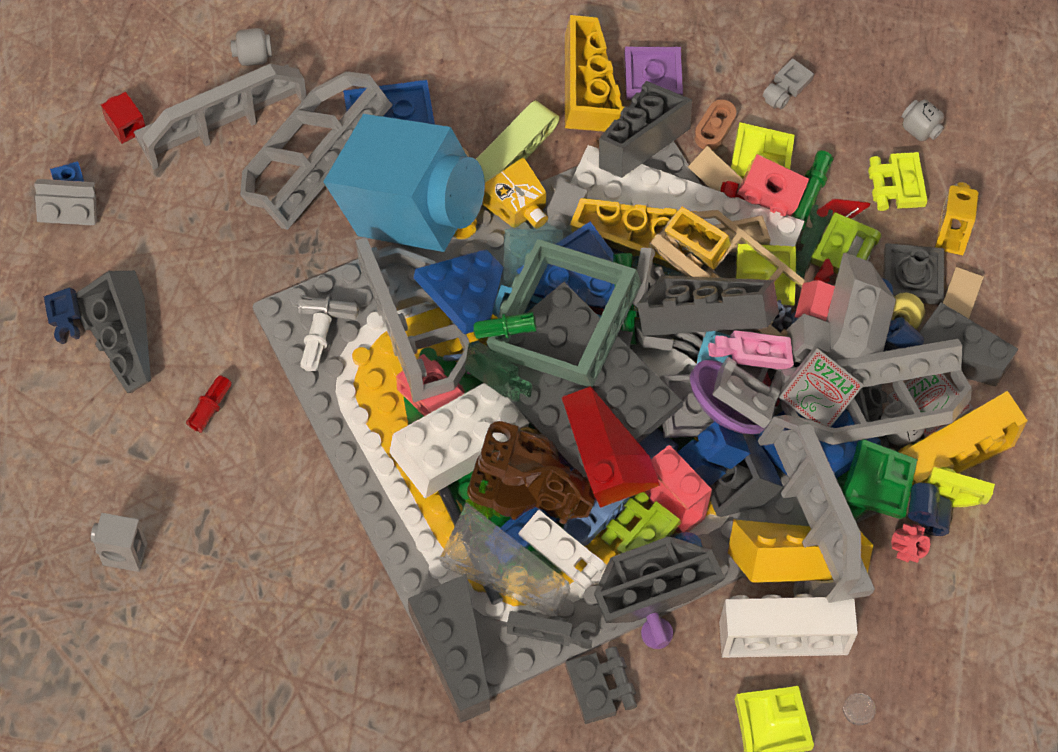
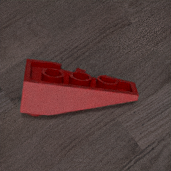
[561,386,660,508]

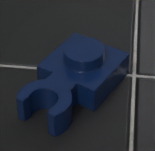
[43,287,81,344]

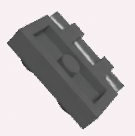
[565,646,637,724]

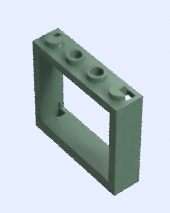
[487,239,642,388]

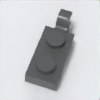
[507,610,596,649]

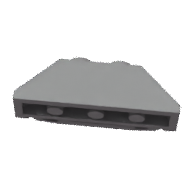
[826,253,896,360]

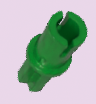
[474,312,537,339]

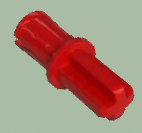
[186,375,232,433]

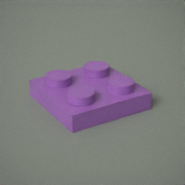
[624,47,683,100]

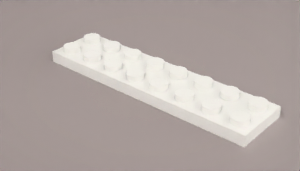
[570,145,805,257]

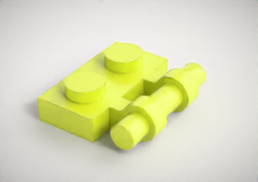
[868,152,927,211]

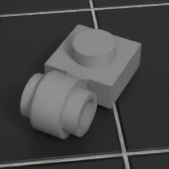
[762,58,814,110]

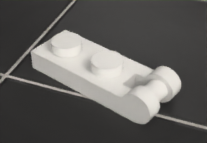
[518,510,607,590]

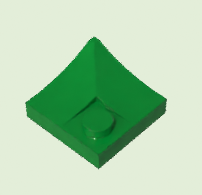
[842,439,917,519]

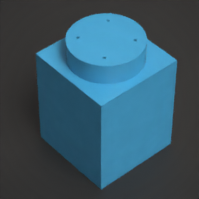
[323,114,485,252]

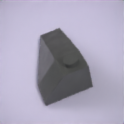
[76,270,151,393]

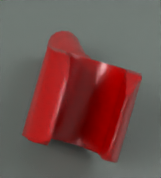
[720,181,745,200]

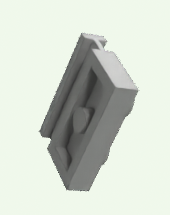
[34,179,97,225]

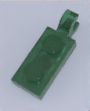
[796,204,833,279]
[465,340,533,402]

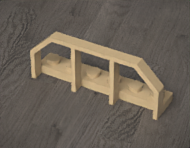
[648,210,806,337]

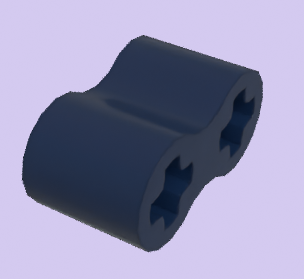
[883,317,924,352]
[908,483,953,536]

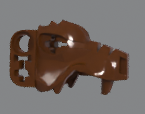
[467,421,595,524]

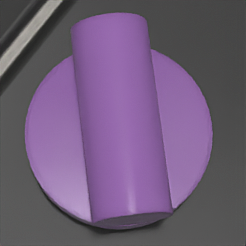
[641,613,673,649]

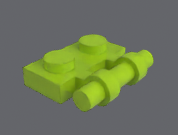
[601,492,681,554]

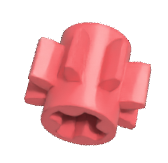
[891,523,930,563]

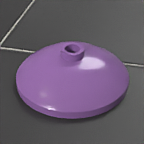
[690,360,769,434]

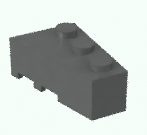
[919,302,1018,387]

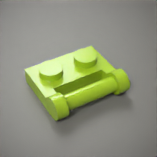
[811,212,882,274]

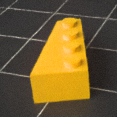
[565,15,624,132]
[570,198,697,274]
[898,391,1028,495]
[728,519,873,582]

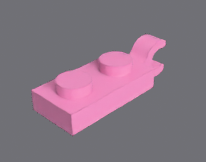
[708,330,794,369]

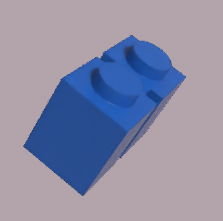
[677,422,751,487]

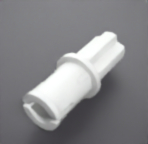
[300,313,332,372]

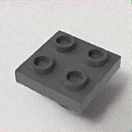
[883,243,944,305]

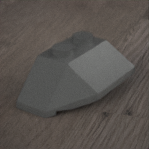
[594,536,725,623]

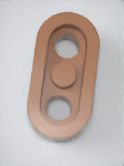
[694,100,737,150]

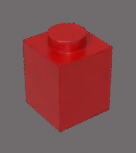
[101,92,145,144]

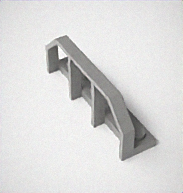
[134,64,307,170]
[240,71,392,230]
[355,237,473,403]
[781,339,972,445]
[758,415,875,603]

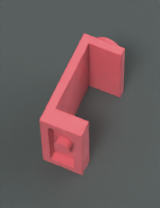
[644,445,712,534]

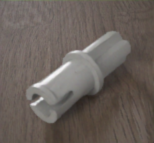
[298,295,359,320]

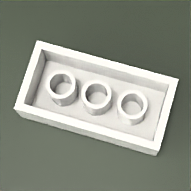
[389,379,529,498]
[719,594,858,658]

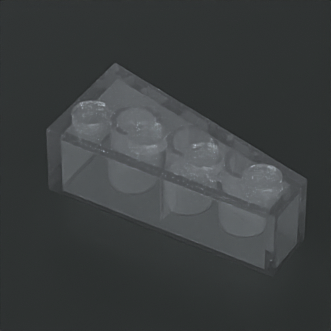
[439,502,571,617]

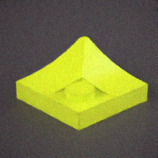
[730,122,795,178]
[735,244,796,305]
[927,467,995,507]
[734,686,814,752]

